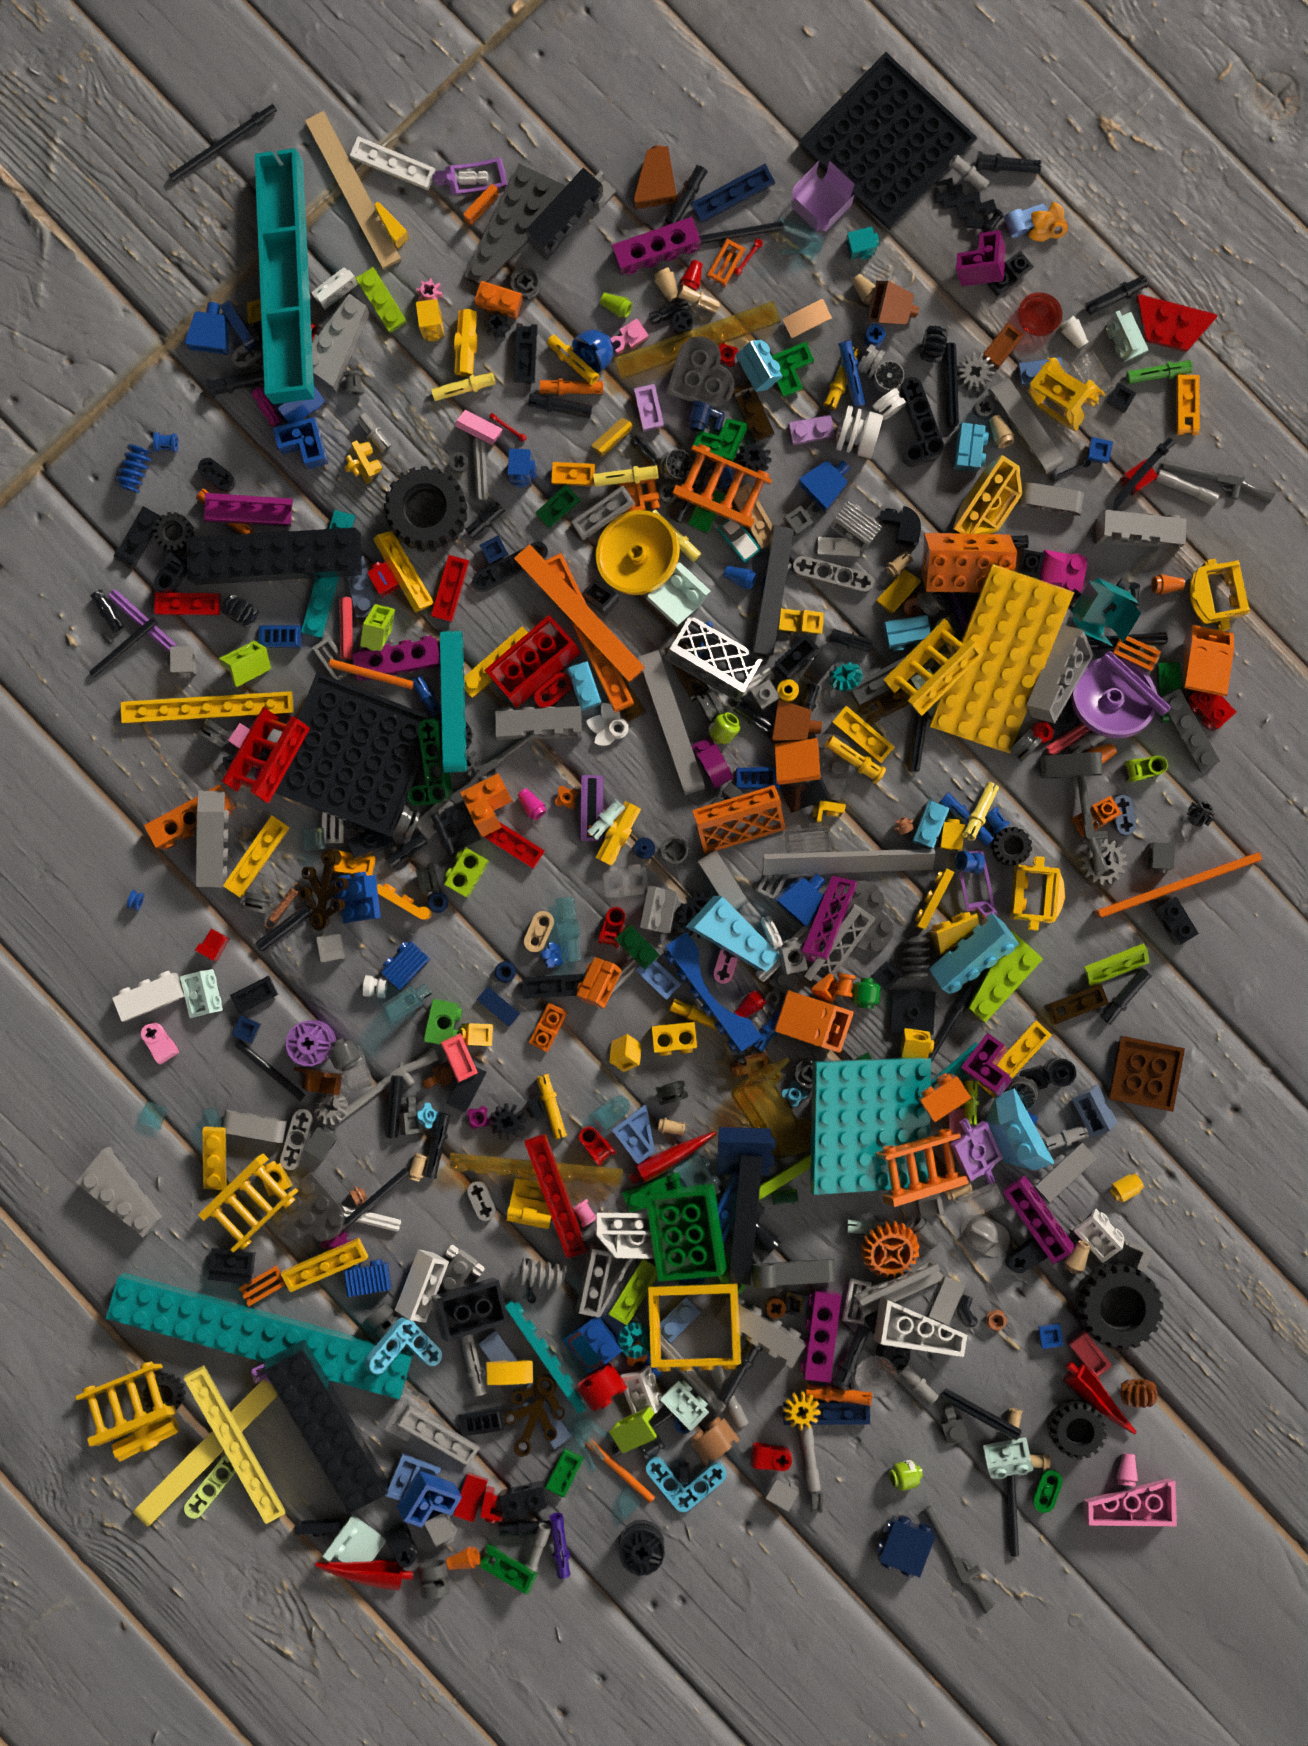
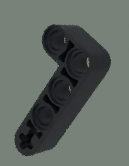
[900,377,944,468]

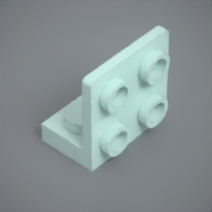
[1106,311,1149,362]
[646,562,711,626]
[323,1514,386,1562]

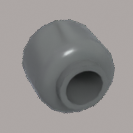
[328,1038,360,1072]

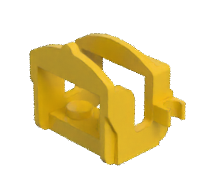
[1028,357,1106,432]
[1189,558,1250,631]
[1009,856,1066,930]

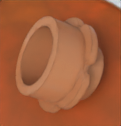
[894,817,914,835]
[349,1186,367,1207]
[986,1309,1007,1331]

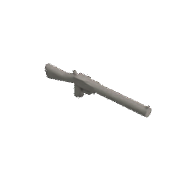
[342,1046,439,1121]

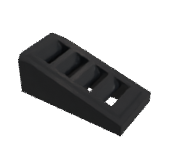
[458,1405,505,1436]

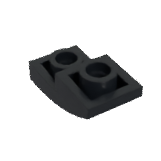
[987,251,1034,297]
[1018,549,1044,580]
[783,777,830,813]
[446,1066,487,1113]

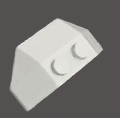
[596,1213,655,1259]

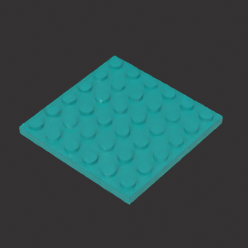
[810,1058,931,1195]

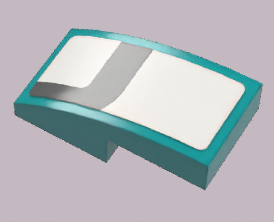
[717,519,761,563]

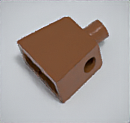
[867,280,919,324]
[771,700,822,743]

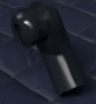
[957,1294,978,1327]

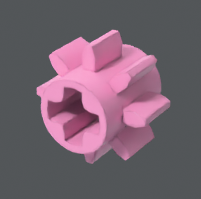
[416,278,443,301]

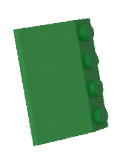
[645,1184,727,1281]

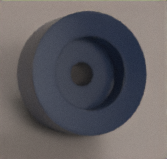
[634,838,655,859]

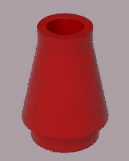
[680,260,703,291]
[734,990,766,1018]

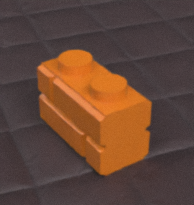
[475,281,523,320]
[576,957,622,1009]

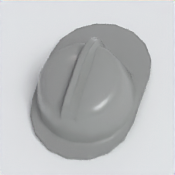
[960,1214,1010,1257]

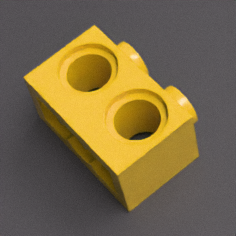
[416,299,445,341]
[652,1022,697,1056]

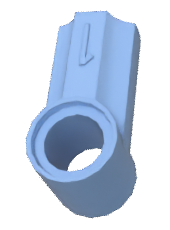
[1004,203,1048,238]

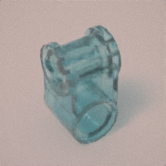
[588,1096,630,1133]

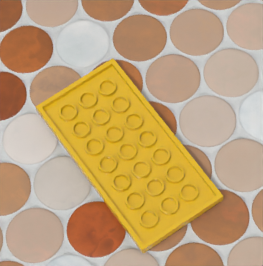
[929,563,1074,754]

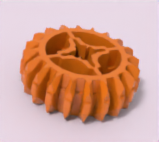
[861,1220,920,1278]

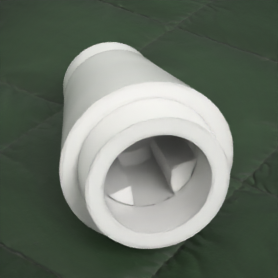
[1060,316,1089,349]

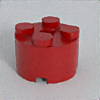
[575,1361,627,1412]

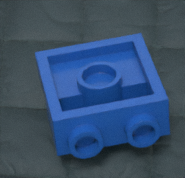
[332,872,381,924]

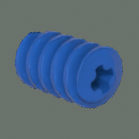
[115,444,153,493]

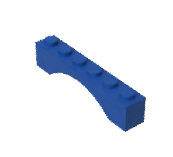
[664,932,762,1055]

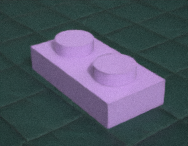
[634,384,664,432]
[789,415,835,445]

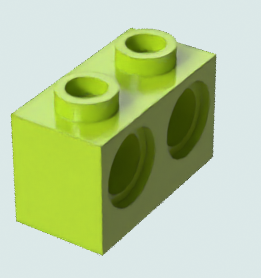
[360,604,395,651]
[444,848,490,898]

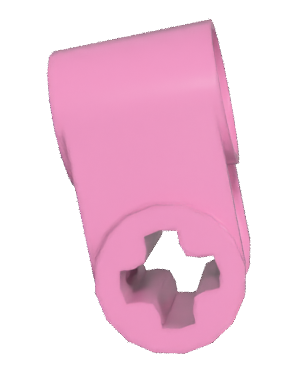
[141,1023,179,1065]

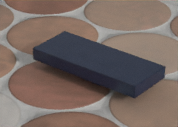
[477,986,520,1027]

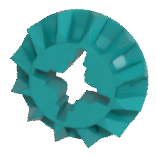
[829,661,863,691]
[619,1323,650,1358]

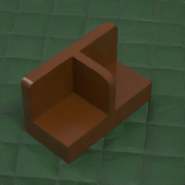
[293,1066,343,1095]

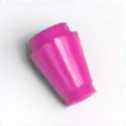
[517,788,547,821]

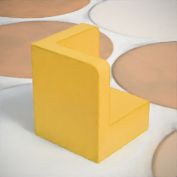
[609,1034,642,1072]

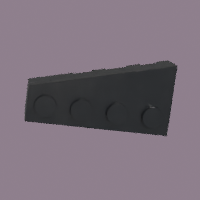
[525,167,603,261]

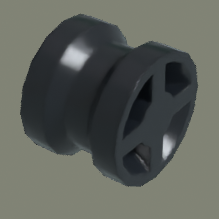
[672,310,693,336]

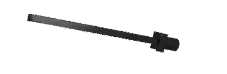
[1112,438,1175,511]

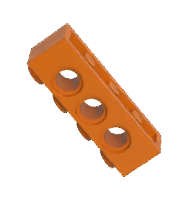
[144,784,236,850]

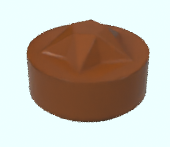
[903,596,924,617]

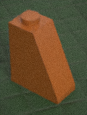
[634,145,677,210]

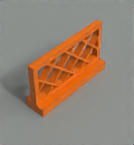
[692,785,786,854]

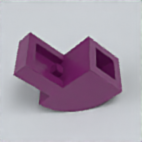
[691,736,734,788]

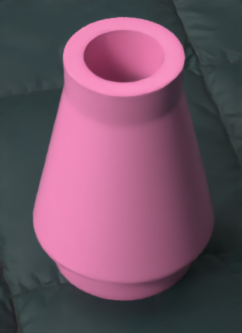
[1116,1453,1138,1486]

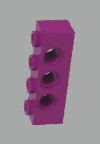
[612,217,701,275]
[352,636,441,682]
[1003,1174,1075,1264]
[800,1289,841,1383]

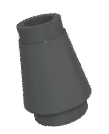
[909,1217,940,1249]

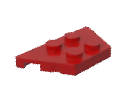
[1136,294,1218,352]

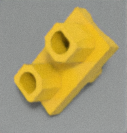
[344,441,382,484]

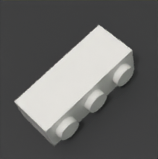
[112,971,185,1022]
[395,1249,449,1323]

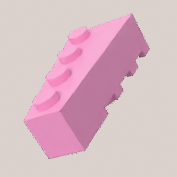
[1083,1478,1177,1526]

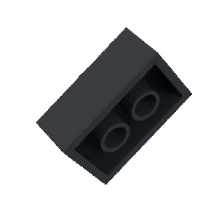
[431,1277,509,1342]

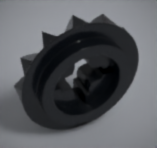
[1048,699,1080,732]
[876,1343,911,1371]

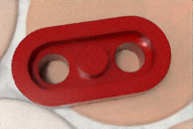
[534,673,572,708]

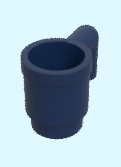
[688,401,725,432]

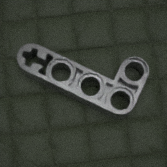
[752,1259,836,1288]

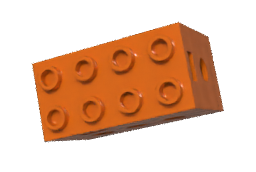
[921,533,1017,593]

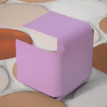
[792,161,854,232]

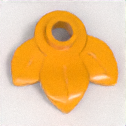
[1028,202,1068,242]

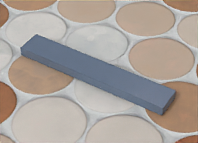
[478,1330,572,1449]

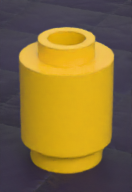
[776,679,799,703]
[1110,1173,1144,1203]

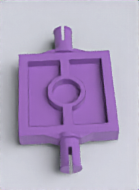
[950,1118,1003,1185]

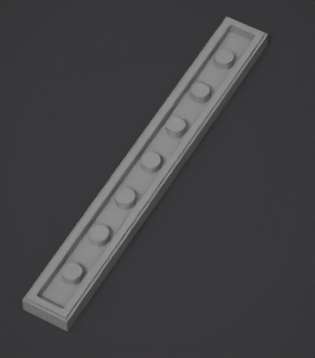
[762,849,935,875]

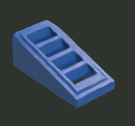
[258,625,302,649]
[736,767,781,790]

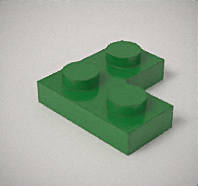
[772,342,814,398]
[692,418,747,462]

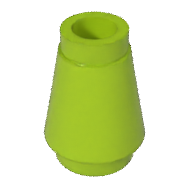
[600,293,633,318]

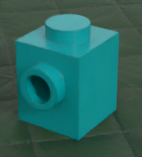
[846,226,879,260]

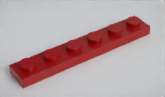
[524,1134,588,1258]

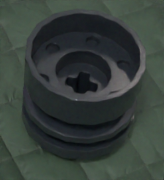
[619,1520,665,1576]

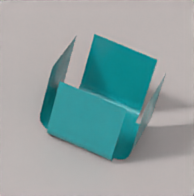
[1071,578,1141,646]

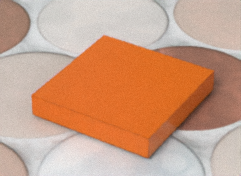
[775,738,821,785]

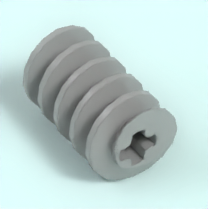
[519,1257,566,1292]

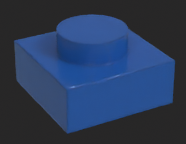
[1087,437,1113,464]
[1038,1323,1064,1349]

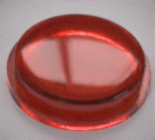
[1018,292,1062,336]

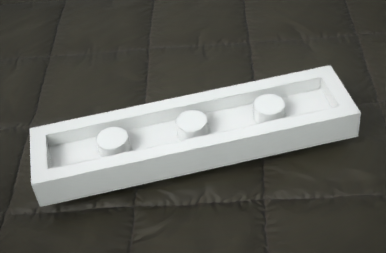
[350,136,436,190]

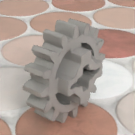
[1079,839,1127,885]

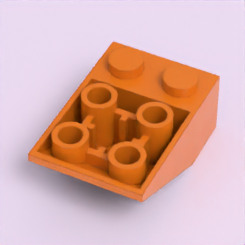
[1183,625,1234,697]
[774,990,854,1053]

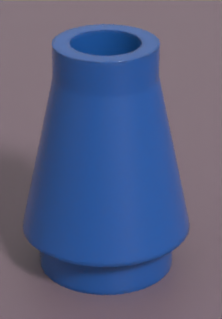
[723,565,757,590]

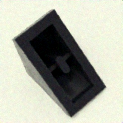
[582,579,619,617]

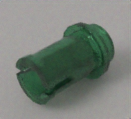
[771,1187,799,1205]

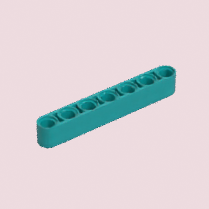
[440,630,467,773]

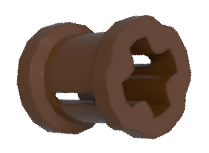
[766,1296,786,1319]

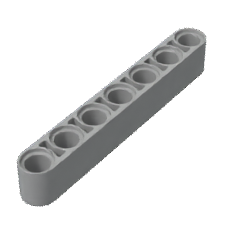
[638,650,705,796]

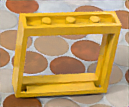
[648,1284,741,1371]

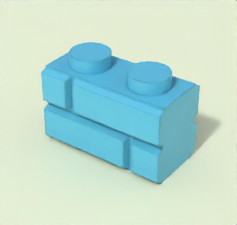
[735,340,782,392]
[953,423,989,472]
[883,614,931,652]
[567,661,602,711]
[911,800,949,849]

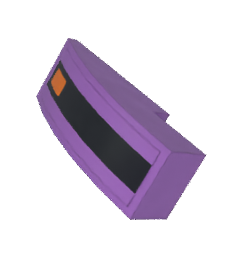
[581,775,604,842]

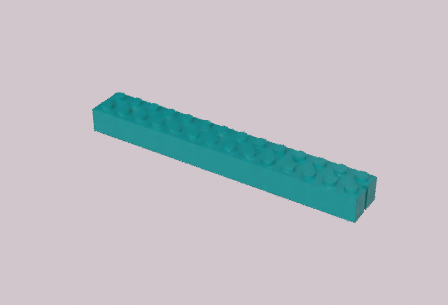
[106,1273,414,1400]

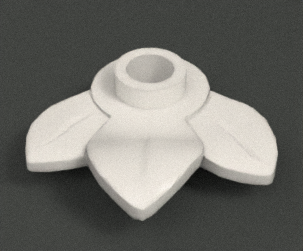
[587,703,629,746]

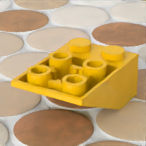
[928,912,979,956]

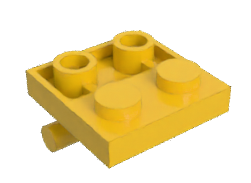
[506,1177,551,1229]

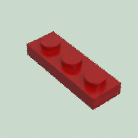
[431,555,470,623]
[154,593,221,616]
[480,822,545,869]

